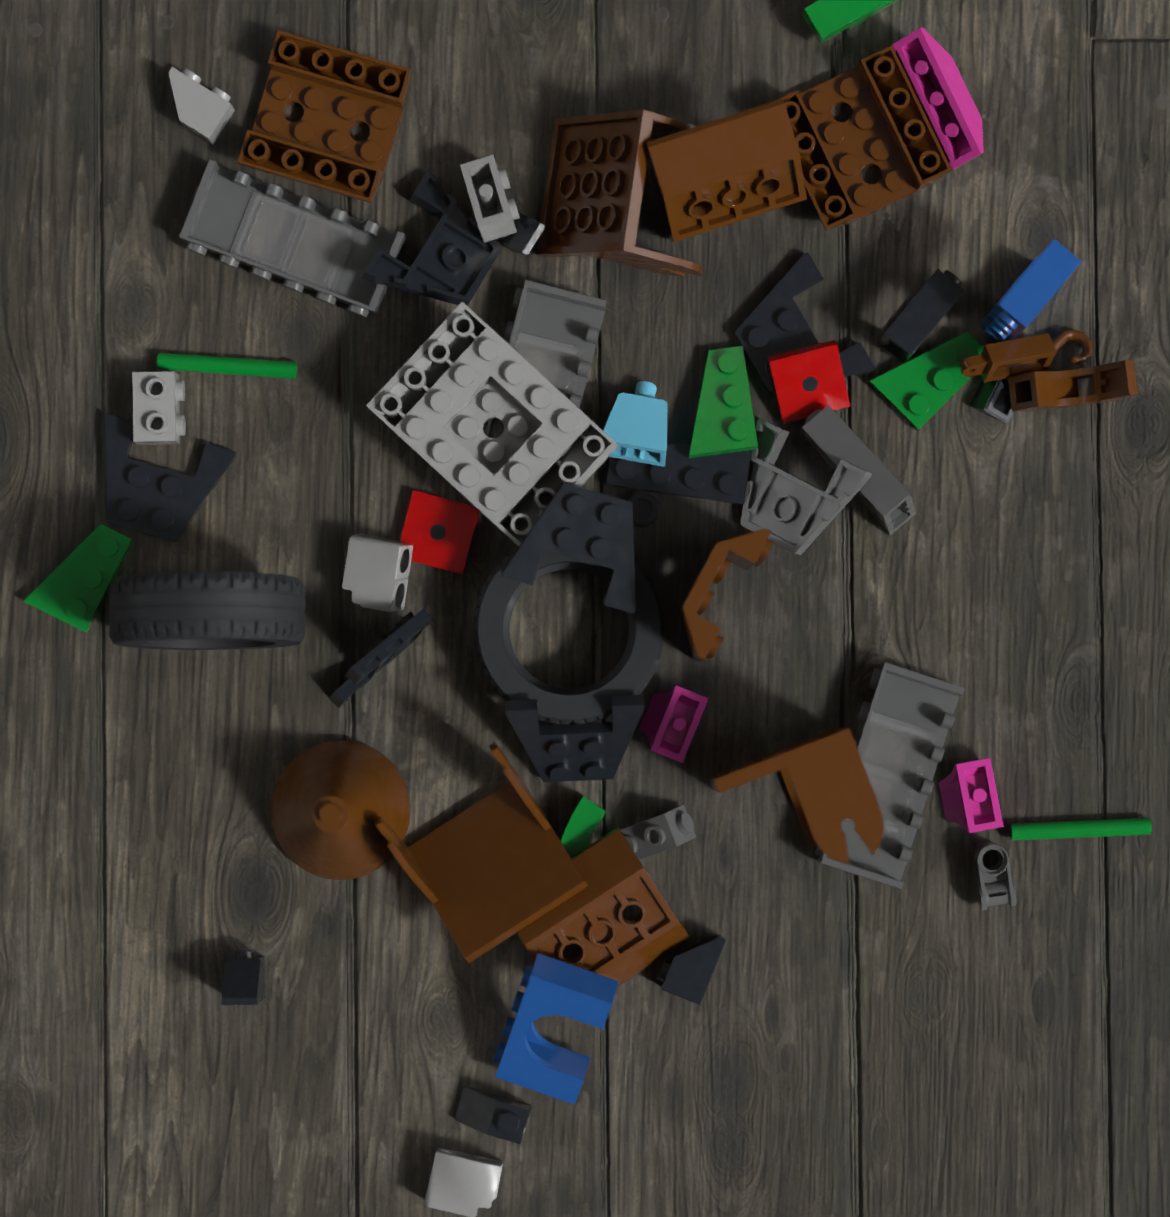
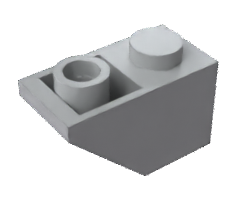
[168,67,235,145]

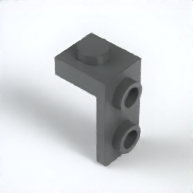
[620,805,696,860]

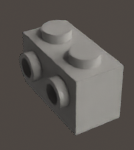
[460,155,520,242]
[132,371,186,445]

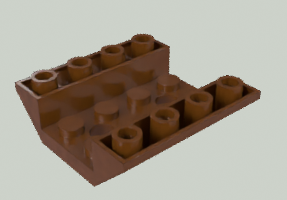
[237,30,411,203]
[775,45,952,231]
[646,99,807,242]
[678,528,774,662]
[517,827,691,987]

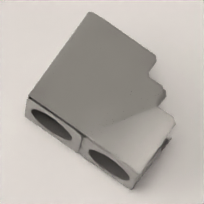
[342,533,413,612]
[424,1147,504,1217]

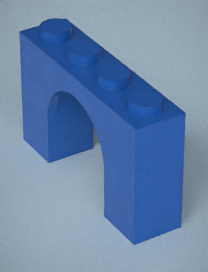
[980,239,1082,343]
[493,953,619,1105]

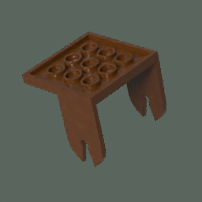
[536,109,703,277]
[708,728,884,865]
[374,742,588,963]

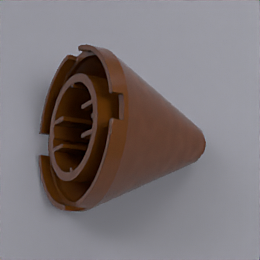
[271,740,411,880]

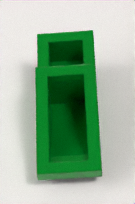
[802,0,898,44]
[561,795,606,857]

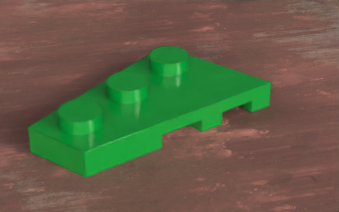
[868,332,984,431]
[689,346,758,458]
[23,524,134,633]

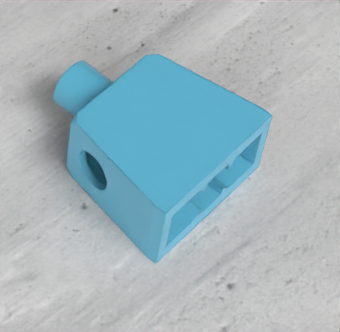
[603,381,667,467]

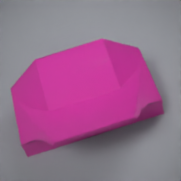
[640,685,709,763]
[939,758,1004,833]

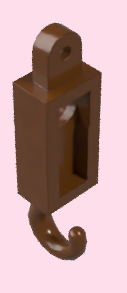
[959,329,1093,383]

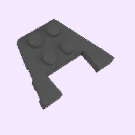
[740,418,872,555]

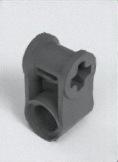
[973,841,1016,911]

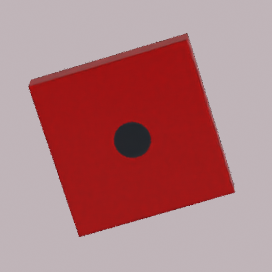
[767,340,850,424]
[400,490,480,575]

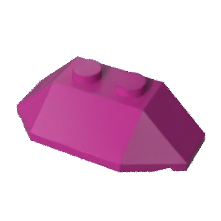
[892,28,984,169]

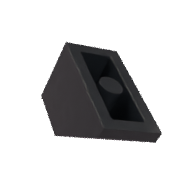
[657,935,726,1005]
[222,950,265,1005]
[455,1085,531,1145]

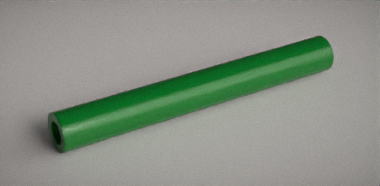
[157,352,297,379]
[1010,818,1152,841]

